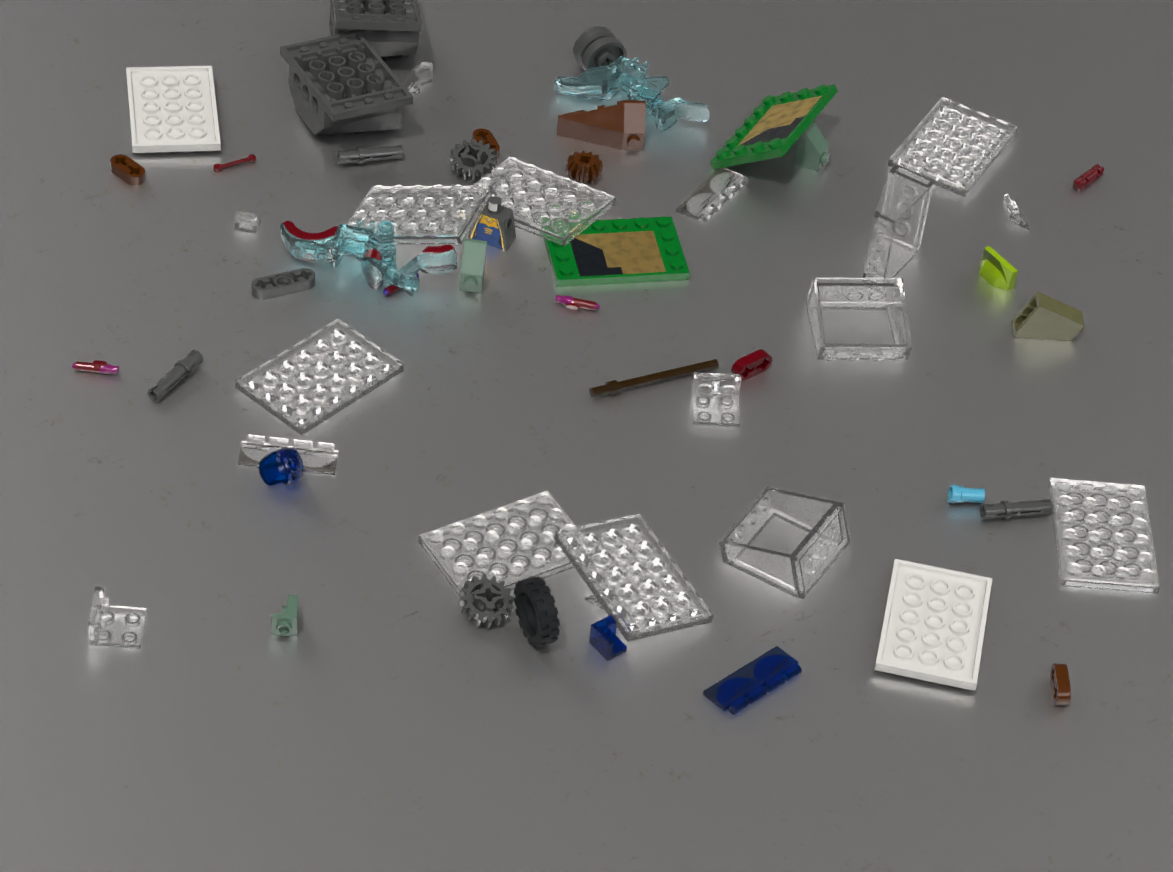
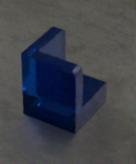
[589,615,627,661]

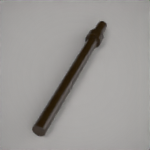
[589,359,719,397]

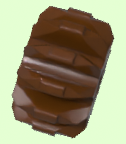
[565,151,603,185]

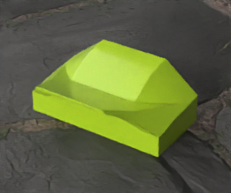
[979,246,1018,290]

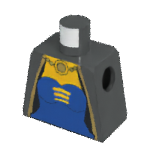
[468,196,516,251]

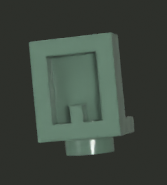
[271,595,298,636]

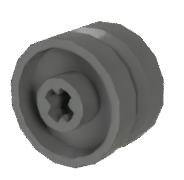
[573,26,627,81]

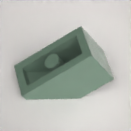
[795,120,830,172]
[459,238,487,293]

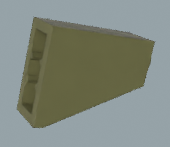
[1011,292,1085,341]

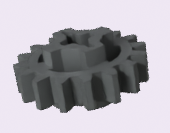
[449,139,497,181]
[458,574,514,628]

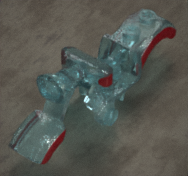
[280,220,458,296]

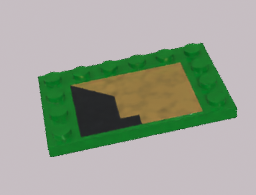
[710,84,838,169]
[541,216,690,287]

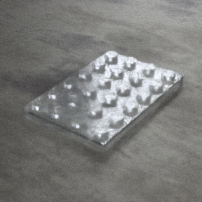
[888,97,1018,197]
[457,157,616,246]
[338,184,494,244]
[235,318,404,436]
[1049,478,1160,594]
[418,490,598,596]
[554,514,714,642]

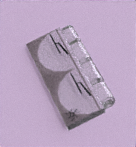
[676,168,748,222]
[238,434,339,476]

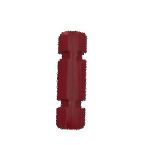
[1072,164,1104,191]

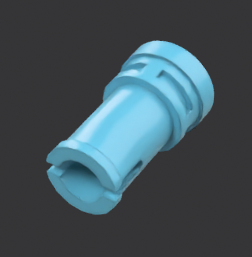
[948,484,985,504]

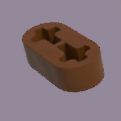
[472,128,500,159]
[110,154,145,186]
[1050,663,1071,706]

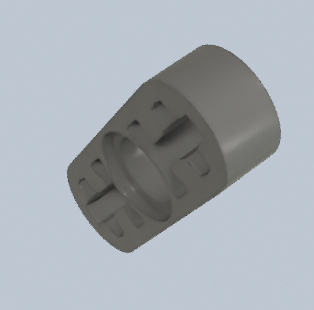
[251,268,315,300]

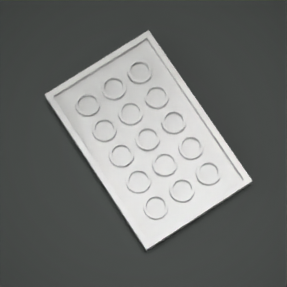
[126,66,221,154]
[874,559,992,691]

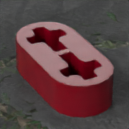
[731,349,772,381]

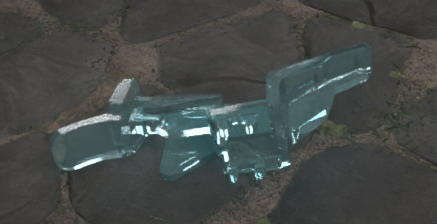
[554,56,710,132]

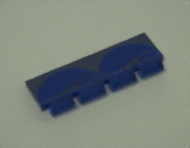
[703,646,802,715]

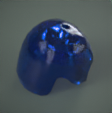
[258,448,304,486]

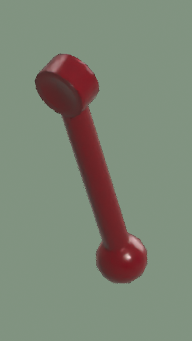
[213,154,256,173]

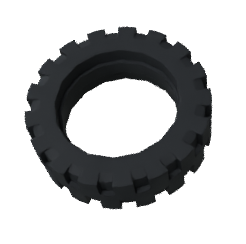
[514,576,560,647]

